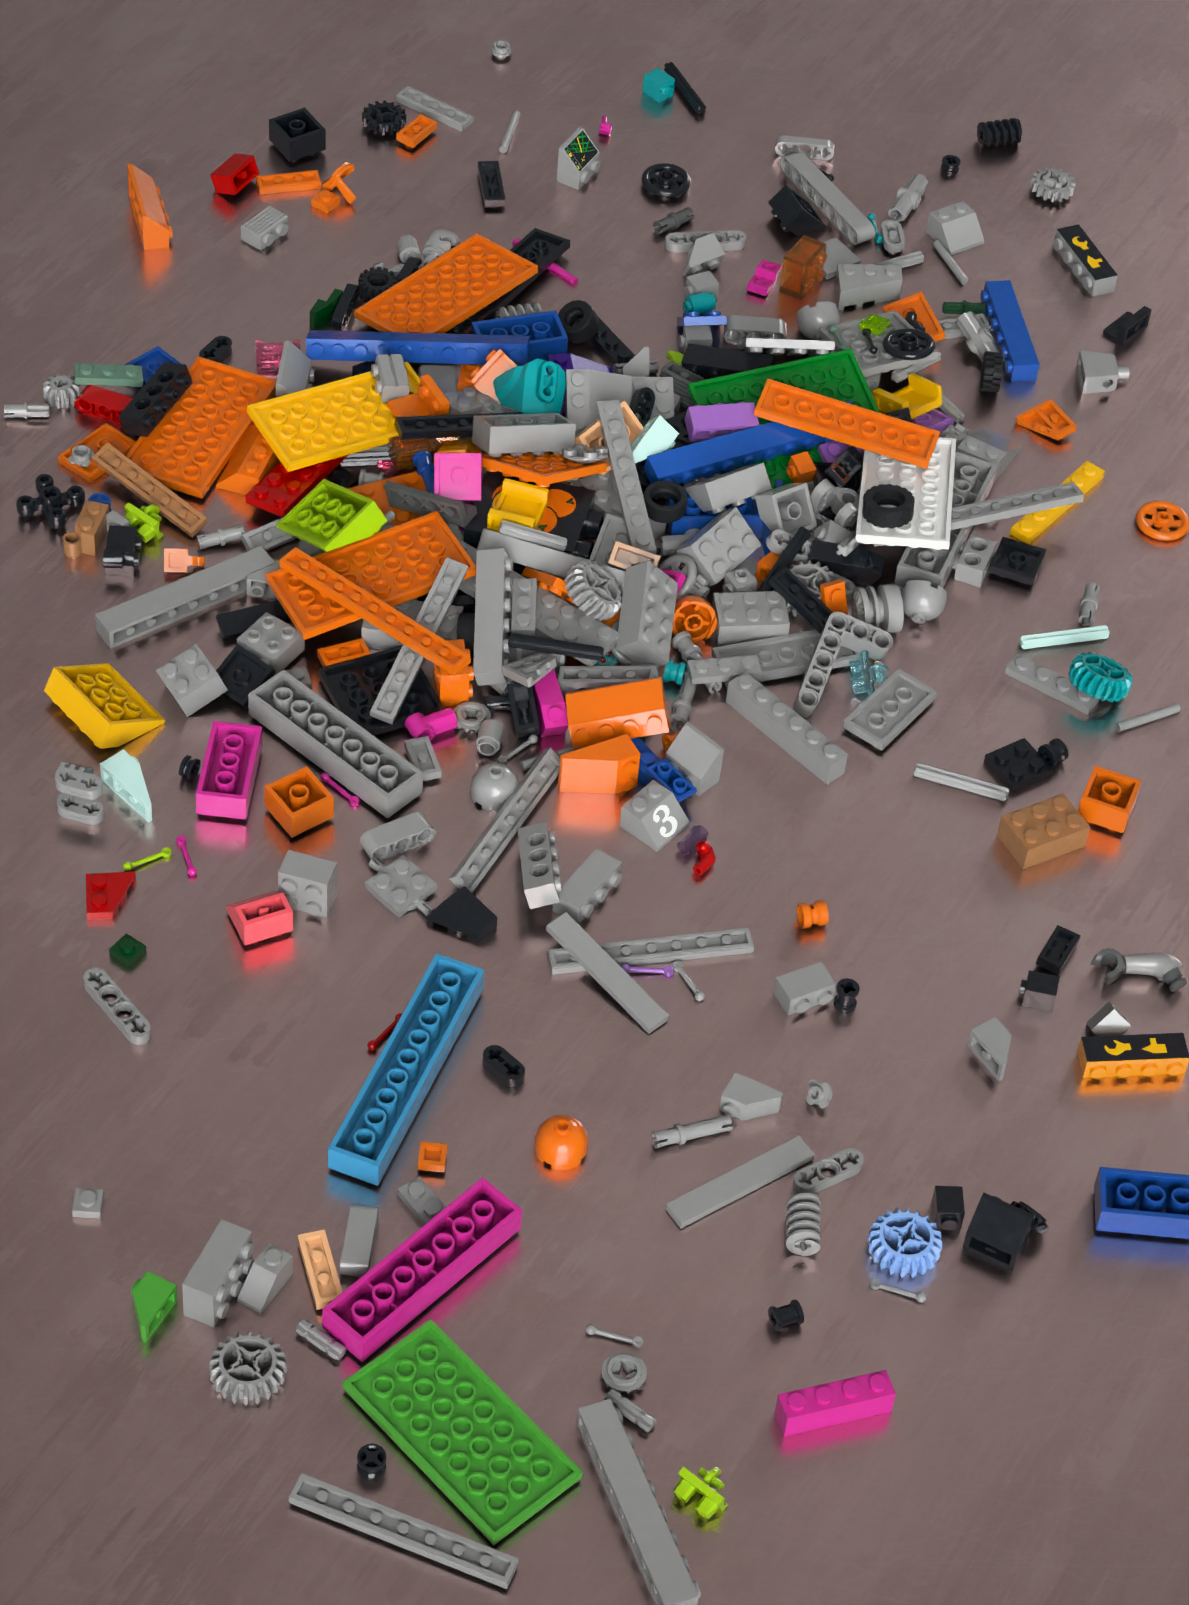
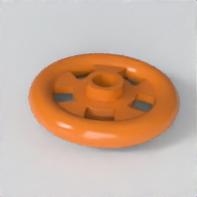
[1136,501,1189,541]

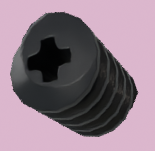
[977,118,1022,147]

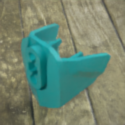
[493,358,566,414]

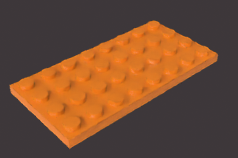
[354,233,538,334]
[126,356,276,499]
[265,511,476,640]

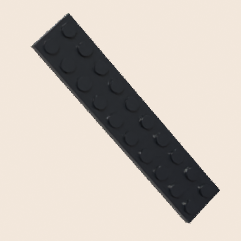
[444,228,570,334]

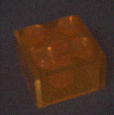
[780,235,827,300]

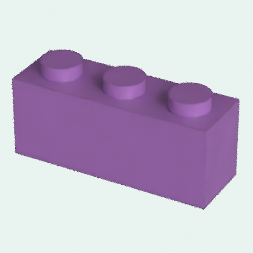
[684,402,759,442]

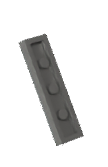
[384,481,477,528]

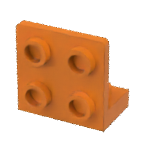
[387,374,450,418]

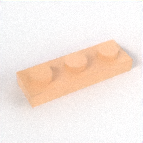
[297,1229,342,1310]

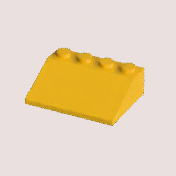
[44,663,165,749]

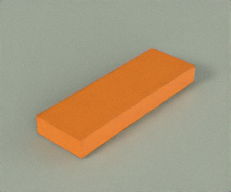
[256,170,321,195]

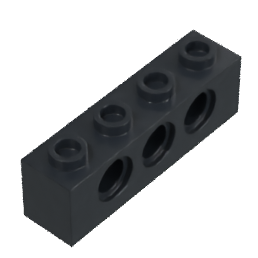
[118,362,193,437]

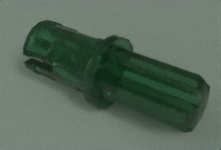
[942,300,986,315]

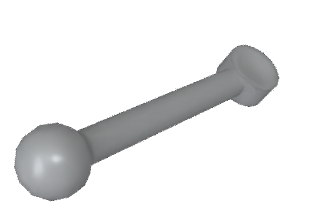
[498,734,538,765]
[673,961,705,1001]
[870,1278,927,1303]
[586,1324,643,1349]

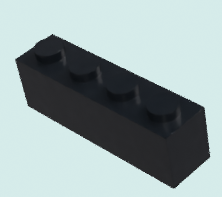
[681,343,774,379]

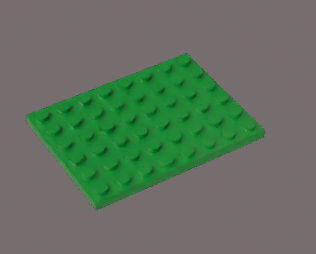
[687,349,880,492]

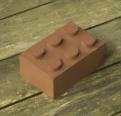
[997,793,1090,870]

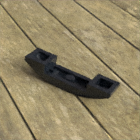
[824,445,864,488]

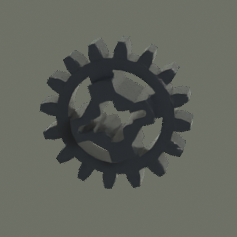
[362,100,406,135]

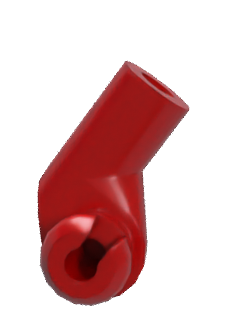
[693,840,716,876]

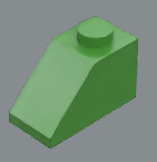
[131,1271,177,1343]

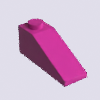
[532,669,568,737]

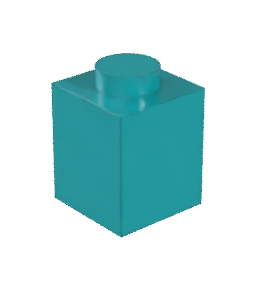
[642,68,675,103]

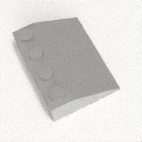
[564,369,632,436]

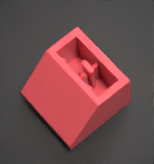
[226,891,293,946]

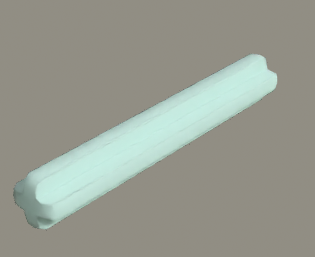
[1019,625,1110,650]

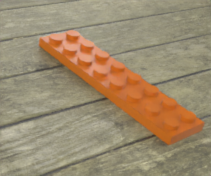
[754,379,940,469]

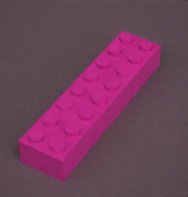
[322,1177,522,1362]

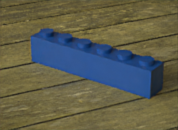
[980,280,1040,382]

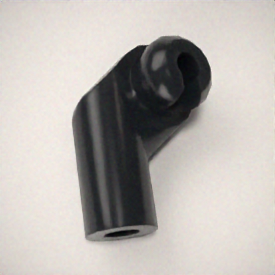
[905,312,925,332]

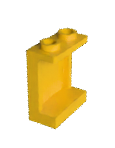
[872,373,942,419]
[487,478,549,532]

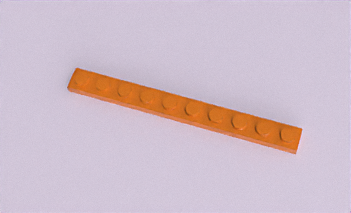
[279,547,471,676]

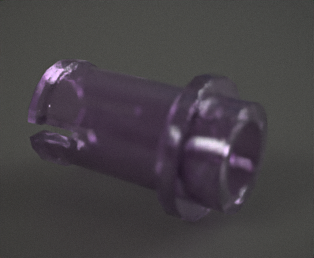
[677,825,708,855]

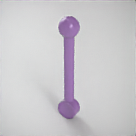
[621,964,674,977]

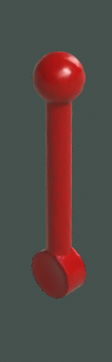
[367,1013,402,1051]

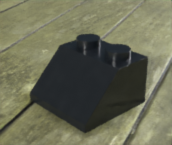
[768,185,826,236]

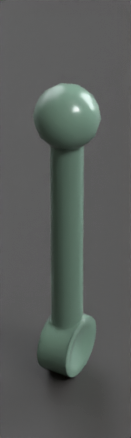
[829,325,849,351]

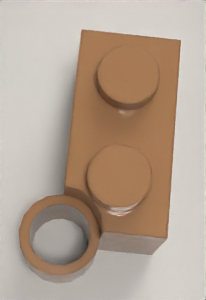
[63,500,109,558]

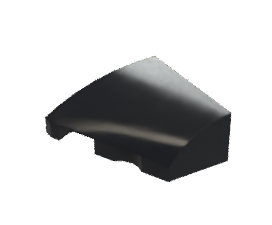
[426,886,497,942]

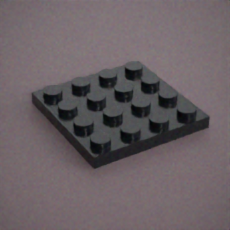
[318,645,445,736]

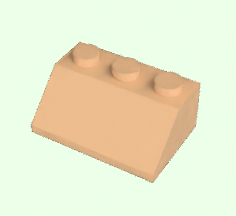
[574,401,644,475]

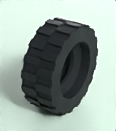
[862,484,915,528]

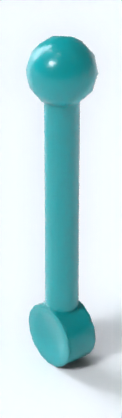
[867,213,882,244]

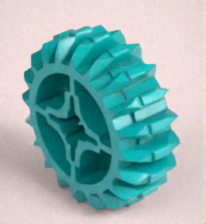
[1068,652,1133,702]

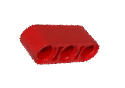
[74,385,133,426]

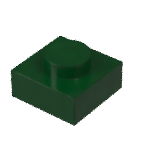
[109,933,147,968]

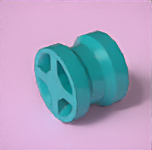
[663,659,687,686]

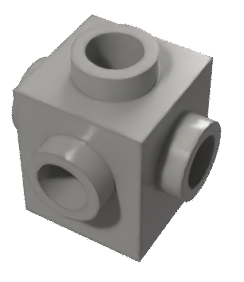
[722,567,758,593]

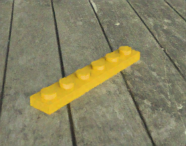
[1010,461,1105,544]

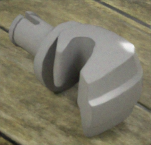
[418,229,461,270]

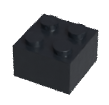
[269,107,326,162]

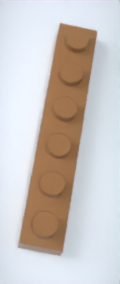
[92,442,208,538]

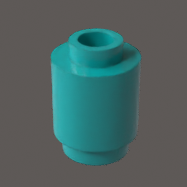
[683,292,716,315]

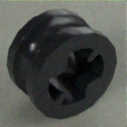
[941,155,960,174]
[179,755,200,780]

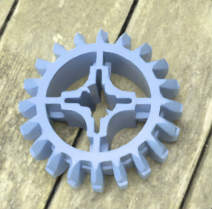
[867,1208,943,1278]

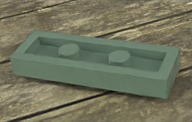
[73,363,143,387]

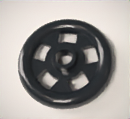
[641,163,691,197]
[883,329,935,360]

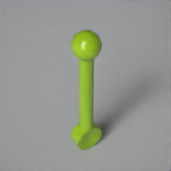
[122,847,172,872]

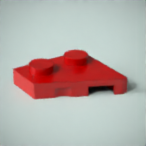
[86,871,136,920]

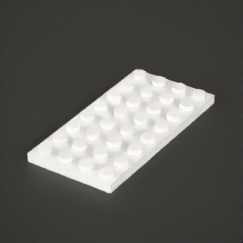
[855,437,956,550]

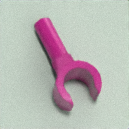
[599,115,612,136]

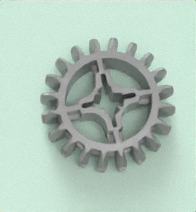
[564,559,623,622]
[785,559,837,620]
[209,1330,287,1406]

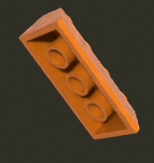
[127,164,173,251]
[216,424,280,495]
[565,677,671,748]

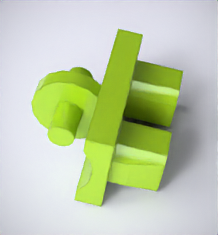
[123,502,164,543]
[673,1466,728,1520]

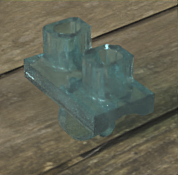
[849,651,889,697]

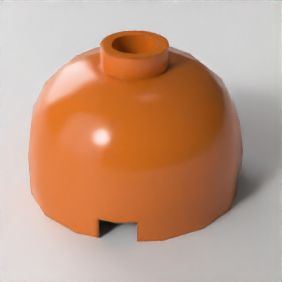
[672,595,717,644]
[534,1115,588,1170]

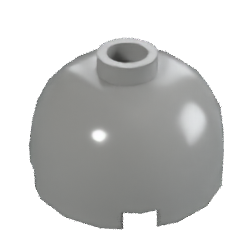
[796,301,840,341]
[901,580,948,623]
[470,762,519,812]

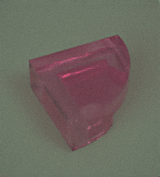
[378,460,400,479]

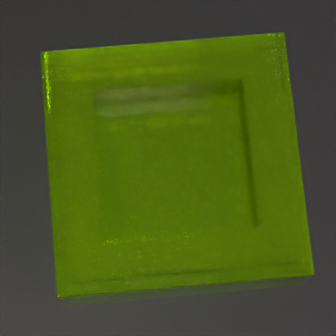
[860,314,890,336]

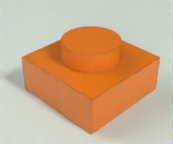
[311,189,341,213]
[417,1142,448,1173]

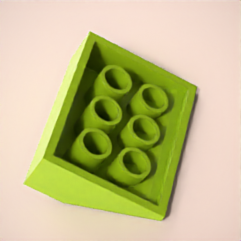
[275,479,388,552]

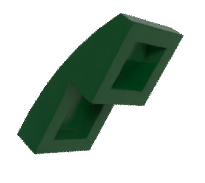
[310,289,343,330]

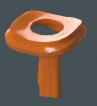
[322,162,356,205]

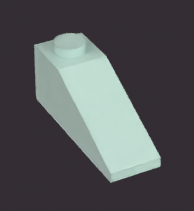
[631,415,679,464]
[100,749,152,823]

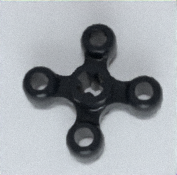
[16,474,85,529]

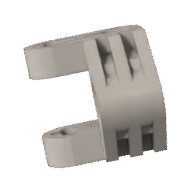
[810,479,859,531]
[54,762,104,825]

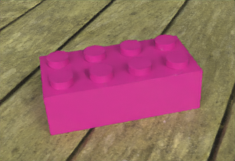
[196,721,263,819]

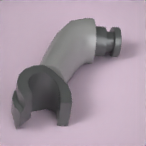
[1090,948,1187,992]

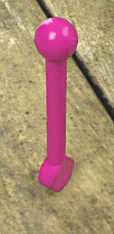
[320,772,360,807]
[176,835,197,876]

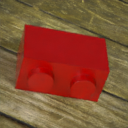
[210,154,260,195]

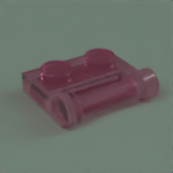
[256,340,300,371]

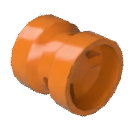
[797,900,829,929]

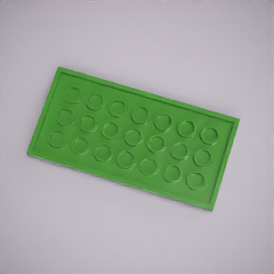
[342,1319,583,1545]

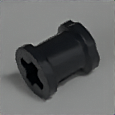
[834,978,860,1013]
[768,1299,804,1331]

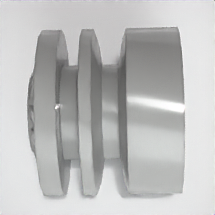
[852,583,904,633]

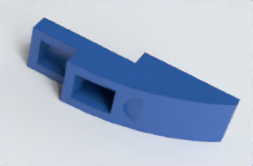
[631,737,697,803]

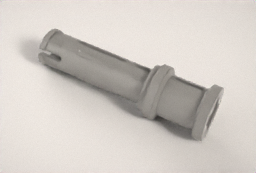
[671,631,722,693]
[670,671,697,732]

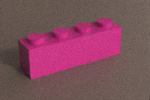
[775,1370,896,1437]

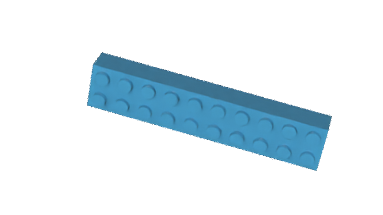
[328,953,484,1186]

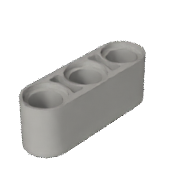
[724,315,787,344]
[359,812,436,861]
[340,1204,379,1277]

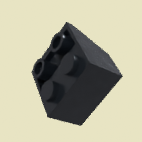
[963,1193,1034,1270]

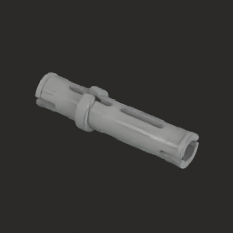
[651,1114,733,1149]

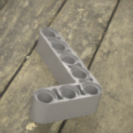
[793,612,893,718]

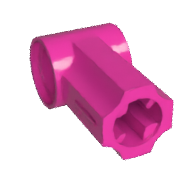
[405,708,457,741]

